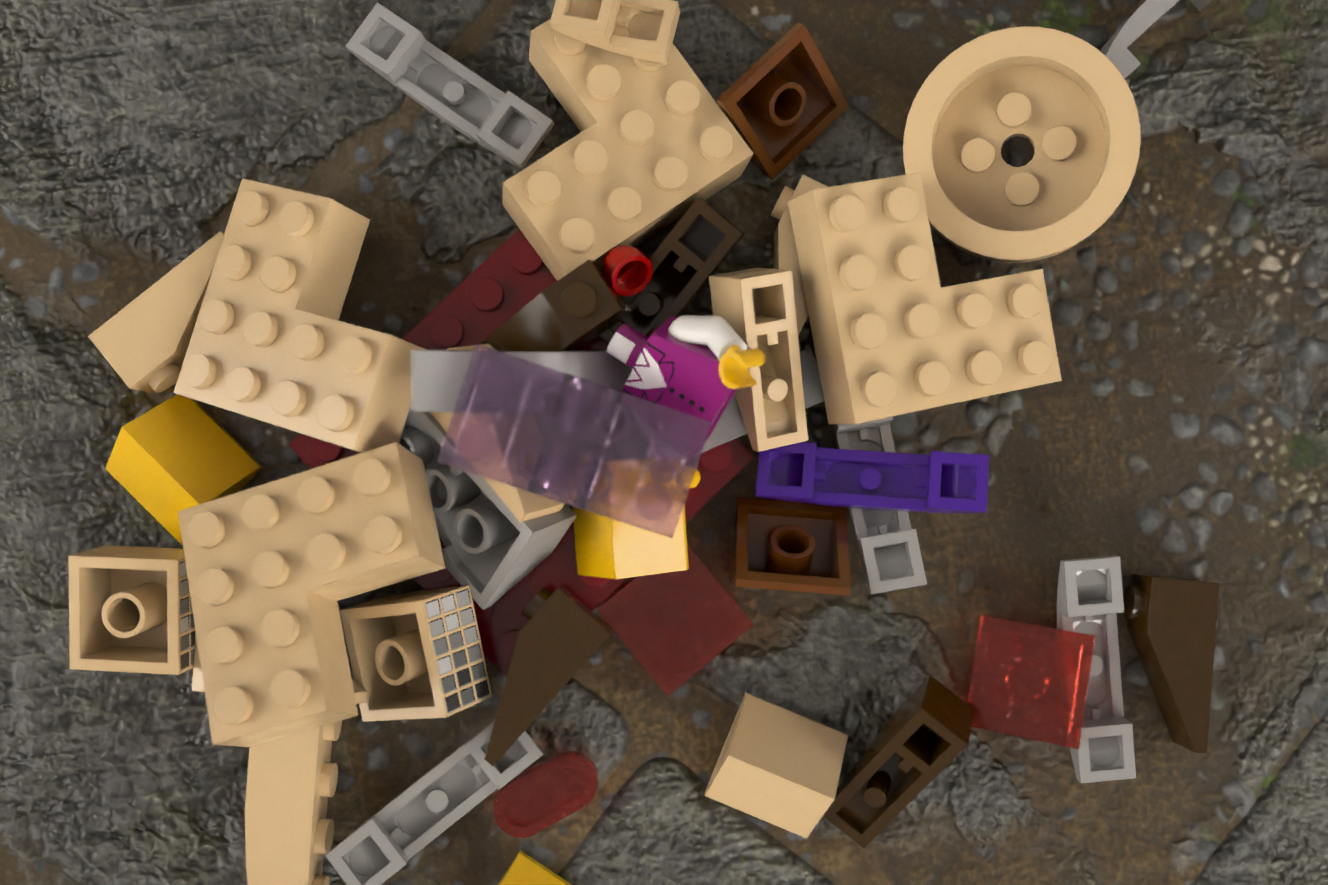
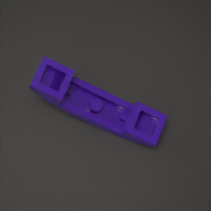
[756,442,989,513]

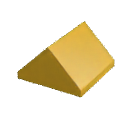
[105,394,263,545]
[570,457,689,579]

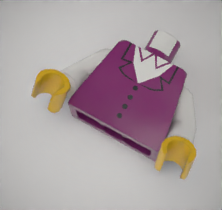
[606,315,765,501]

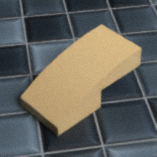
[550,0,680,65]

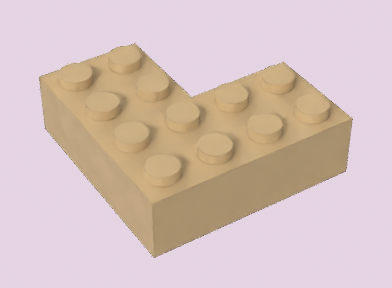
[502,19,753,281]
[788,172,1062,424]
[173,178,426,452]
[178,442,445,747]

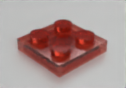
[597,544,754,696]
[967,615,1096,749]

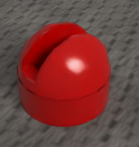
[602,245,653,296]

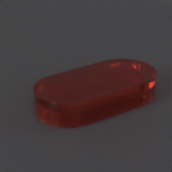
[494,751,599,838]

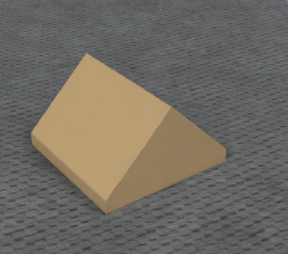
[704,692,848,838]

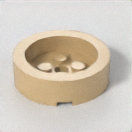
[903,26,1141,263]

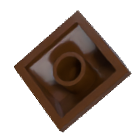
[717,22,849,180]
[731,497,852,596]

